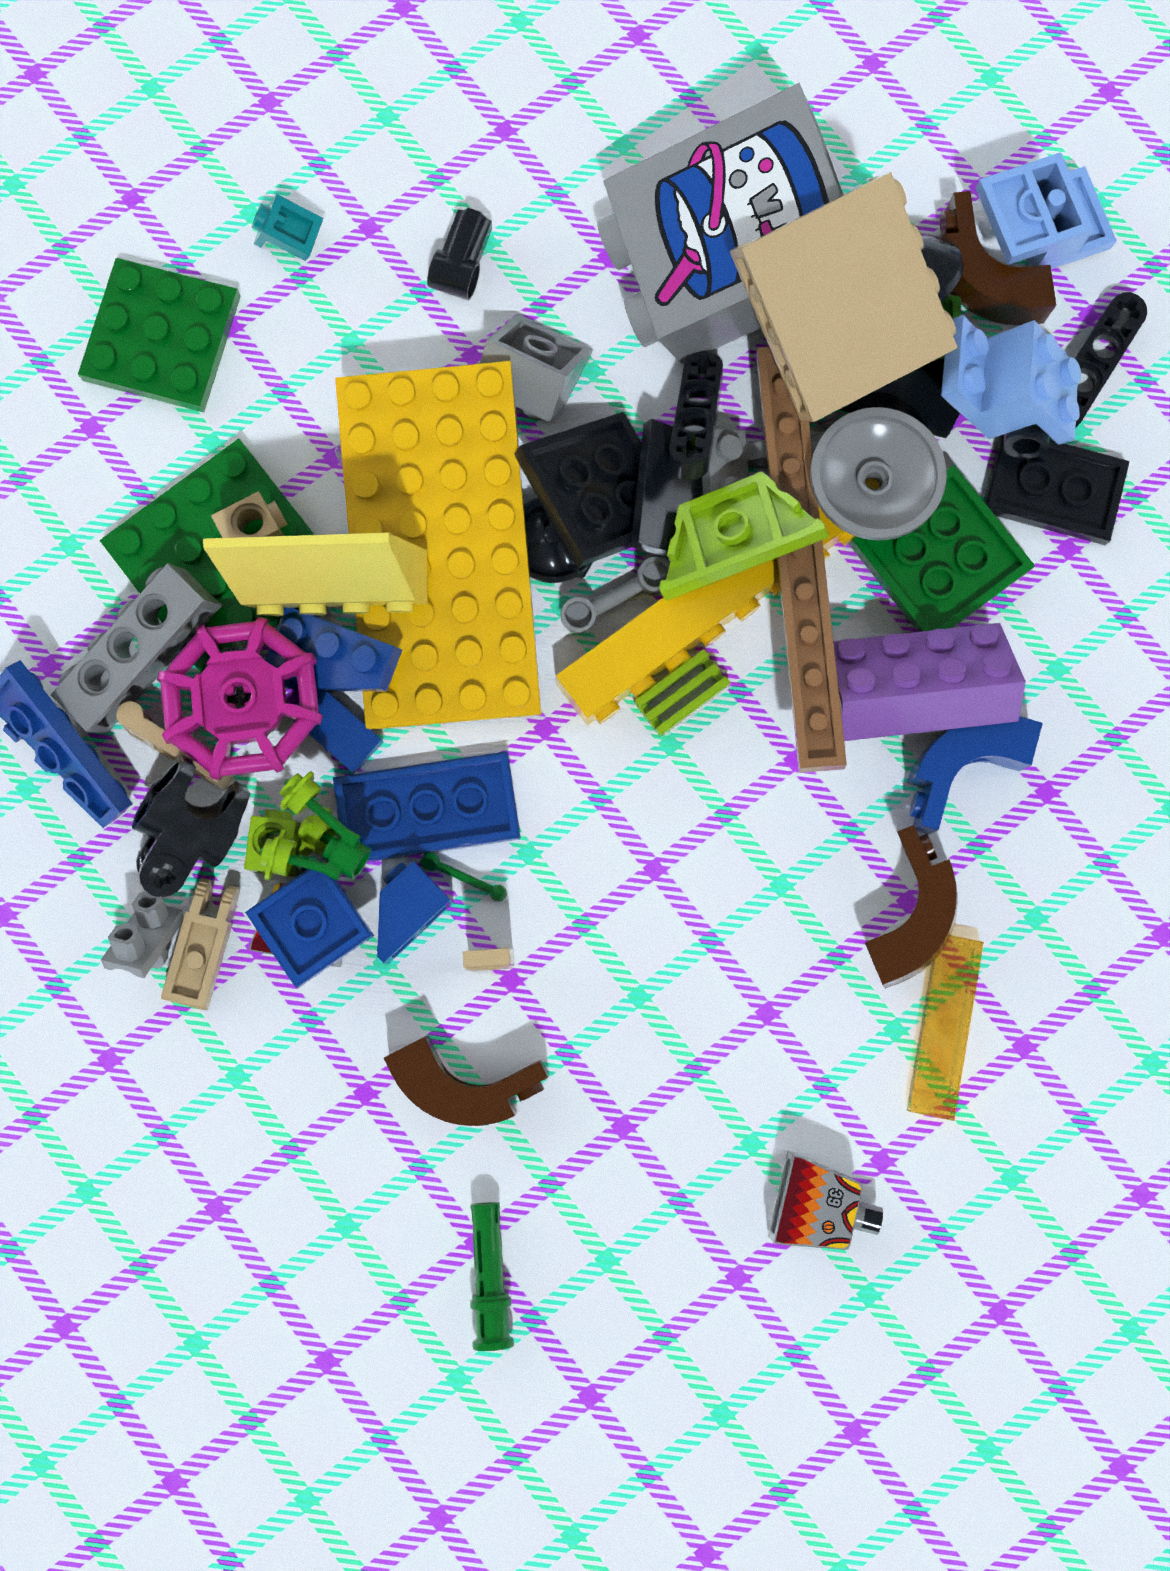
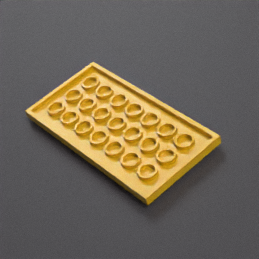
[335,361,542,730]

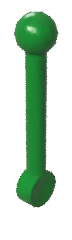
[420,852,507,902]

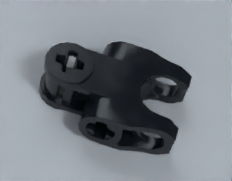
[132,754,251,897]

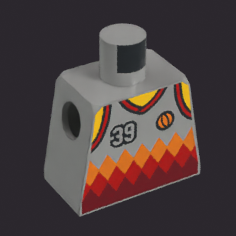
[768,1150,883,1250]

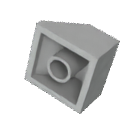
[479,314,593,423]

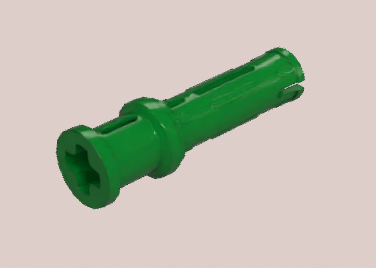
[470,1202,514,1351]

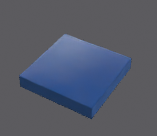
[245,860,375,988]

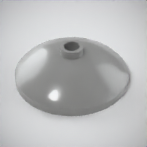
[810,407,947,540]

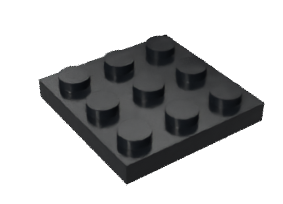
[514,412,641,568]

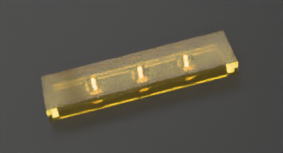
[906,935,984,1121]

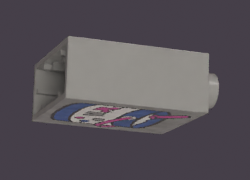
[597,82,844,364]

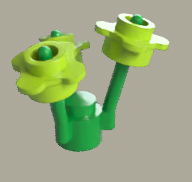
[260,771,372,881]

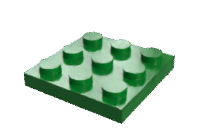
[78,258,241,412]
[849,465,1035,632]

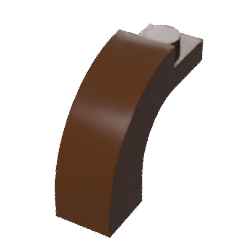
[940,191,1057,326]
[864,825,958,989]
[384,1036,549,1126]

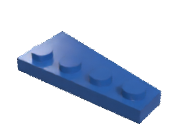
[0,660,133,828]

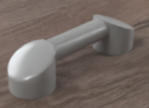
[560,557,670,634]

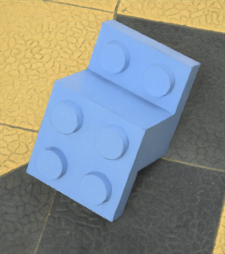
[976,152,1117,269]
[941,315,1081,445]

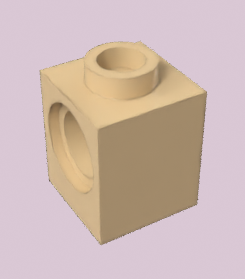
[211,491,288,538]

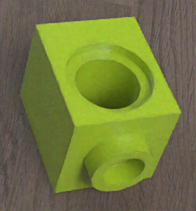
[244,809,301,877]

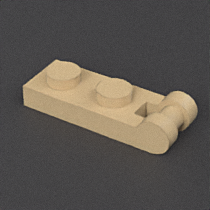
[116,701,234,792]

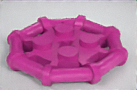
[157,617,323,780]

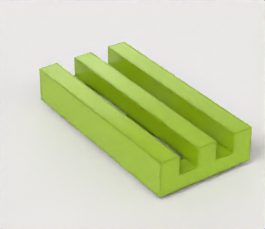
[634,649,731,737]

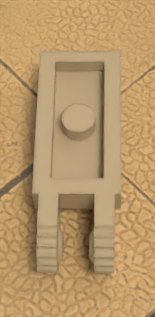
[161,878,240,1010]

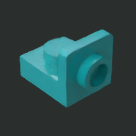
[251,194,324,261]

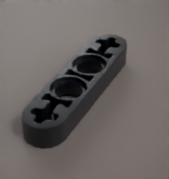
[1049,292,1147,437]
[669,351,723,480]

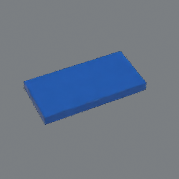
[333,751,521,863]

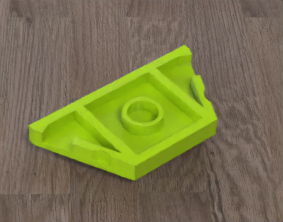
[659,471,829,601]

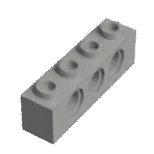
[51,563,222,734]

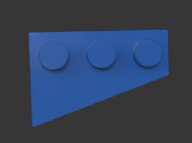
[265,608,402,692]

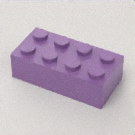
[833,623,1026,741]

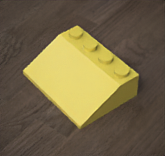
[203,533,427,616]

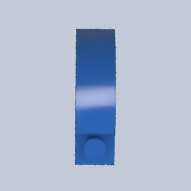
[907,716,1043,835]

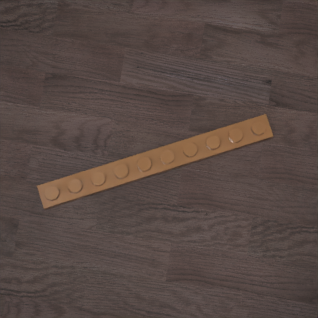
[756,347,847,773]

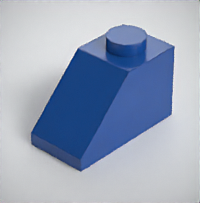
[377,861,454,964]

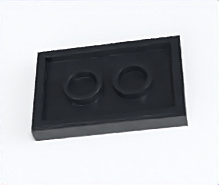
[631,418,703,558]
[984,434,1130,546]

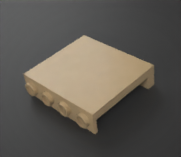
[729,172,958,422]

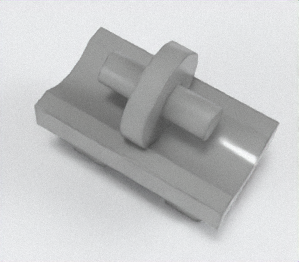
[101,892,184,978]

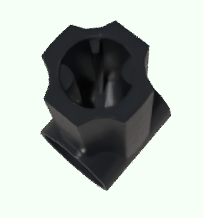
[427,208,492,301]

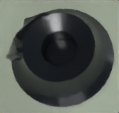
[524,497,593,583]

